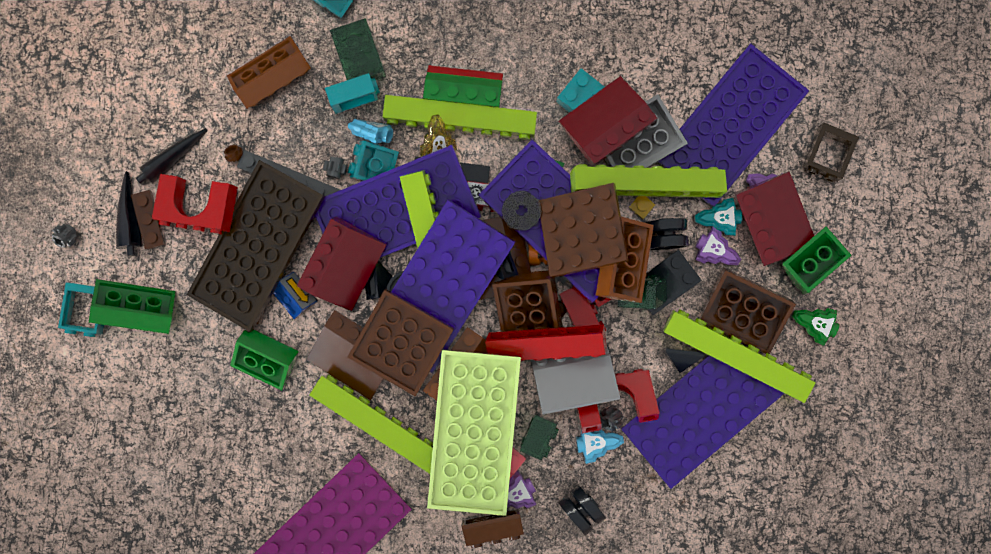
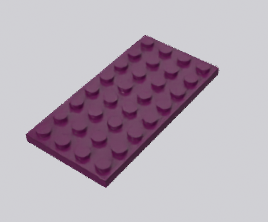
[254,453,412,554]

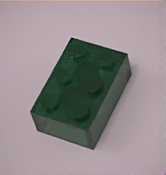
[330,18,386,80]

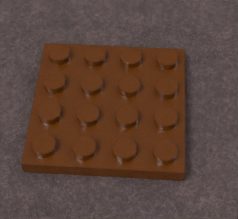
[538,183,629,278]
[347,289,454,396]

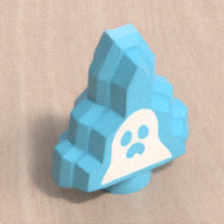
[348,119,393,143]
[576,429,624,464]

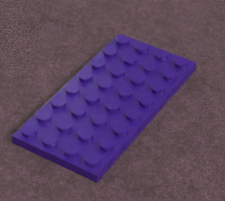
[657,43,809,207]
[478,140,600,303]
[315,145,482,258]
[391,200,515,374]
[621,337,785,489]

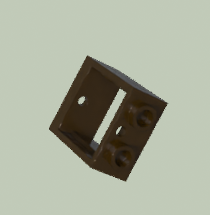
[802,122,859,182]

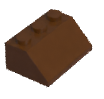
[461,509,524,548]

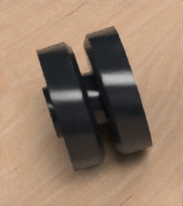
[645,218,689,250]
[558,484,606,536]

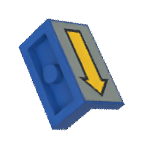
[273,272,317,319]

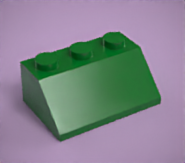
[782,226,852,294]
[230,330,299,391]

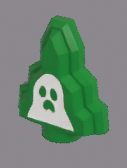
[791,308,840,346]

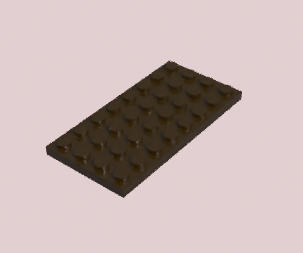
[186,160,325,332]

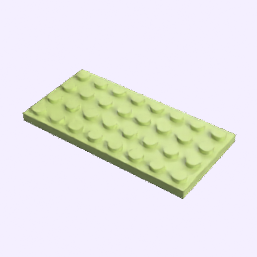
[427,350,521,516]

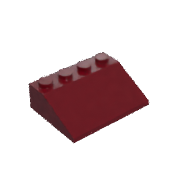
[558,76,657,167]
[734,171,814,266]
[297,216,387,311]

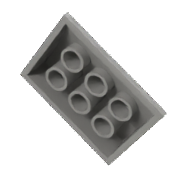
[604,94,688,168]
[531,347,620,415]

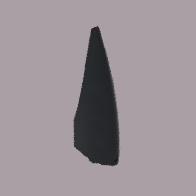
[136,128,208,184]
[116,171,142,257]

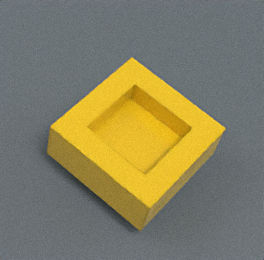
[629,196,656,220]

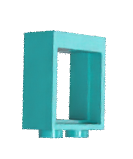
[325,73,380,114]
[58,282,104,337]

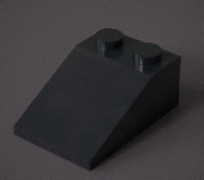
[642,249,702,316]

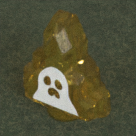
[420,114,457,156]

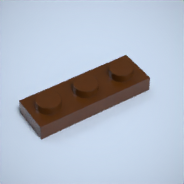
[131,190,165,250]

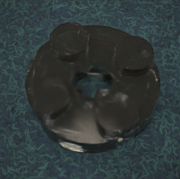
[502,191,542,231]

